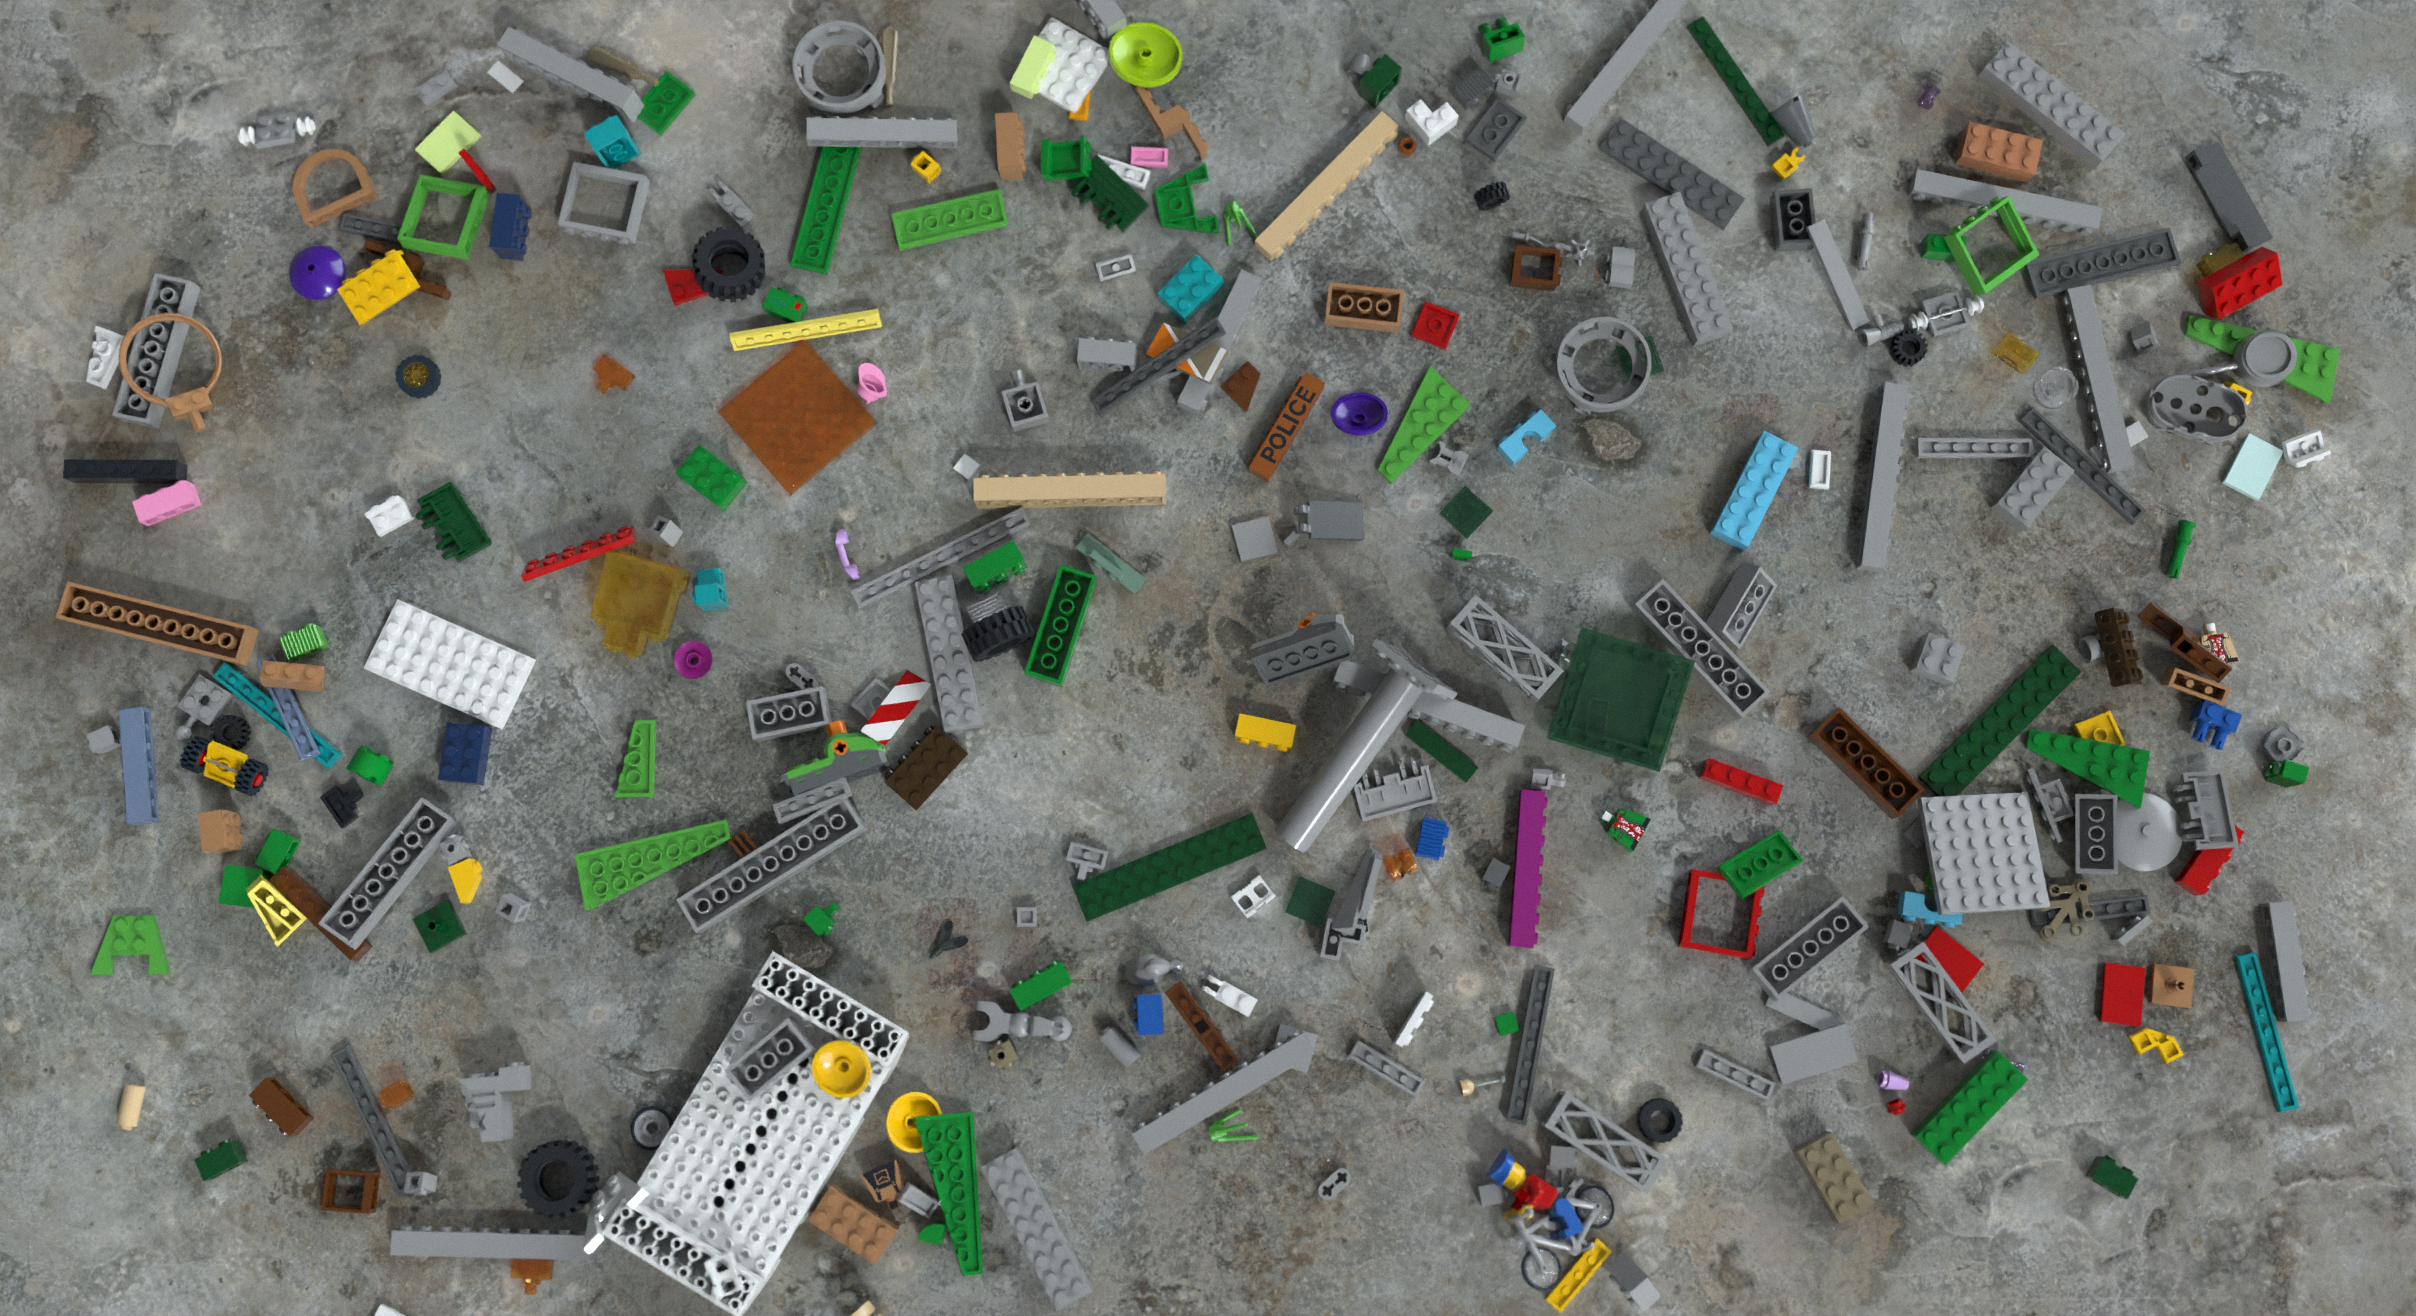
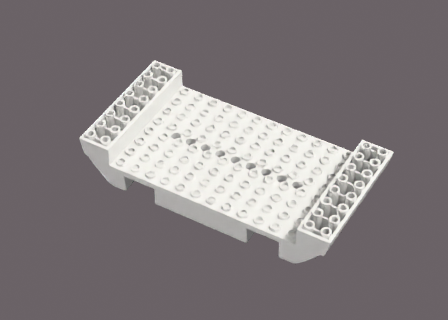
[603,952,909,1316]

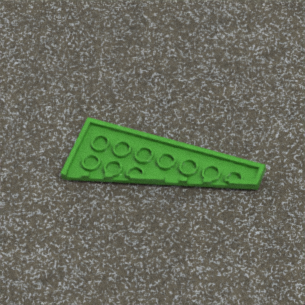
[2184,315,2340,403]
[574,819,732,911]

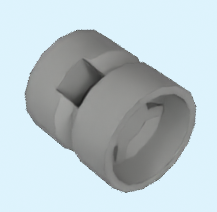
[2079,633,2104,662]

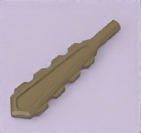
[879,25,900,107]
[586,46,659,86]

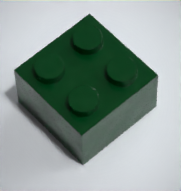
[1359,54,1402,108]

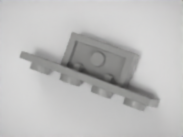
[2026,767,2075,843]

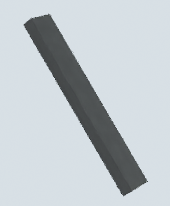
[2029,895,2150,927]

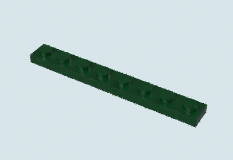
[1687,16,1785,147]

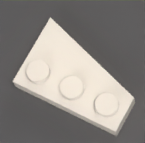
[86,325,124,390]

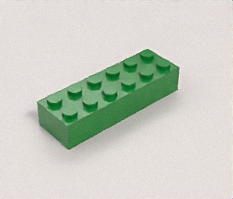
[1024,565,1098,688]
[1910,1049,2029,1166]

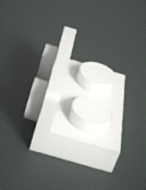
[364,496,414,537]

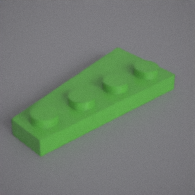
[614,720,656,798]

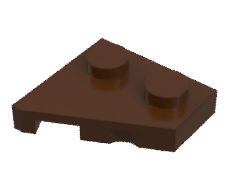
[1220,361,1260,413]

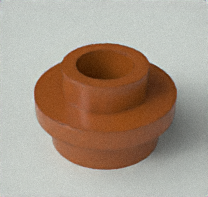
[1398,137,1417,156]

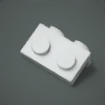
[2281,429,2331,467]

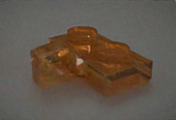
[593,354,635,394]
[510,1258,554,1295]

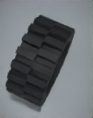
[961,606,1035,662]

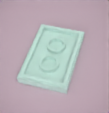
[2222,433,2284,501]

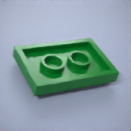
[637,71,696,136]

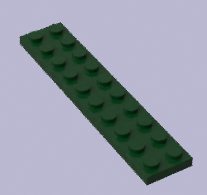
[1918,645,2081,797]
[1072,813,1267,922]

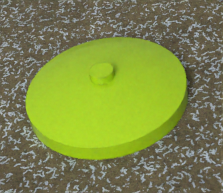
[1109,22,1183,87]

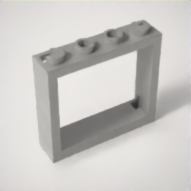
[558,162,650,245]

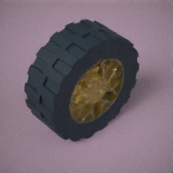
[395,355,442,399]

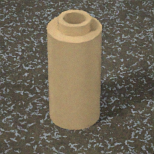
[116,1084,146,1130]

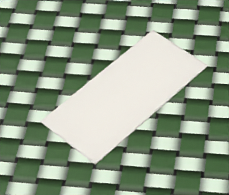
[487,61,524,93]

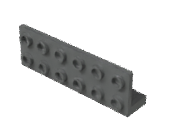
[2185,142,2273,254]

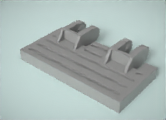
[1353,757,1437,821]
[2172,770,2238,850]

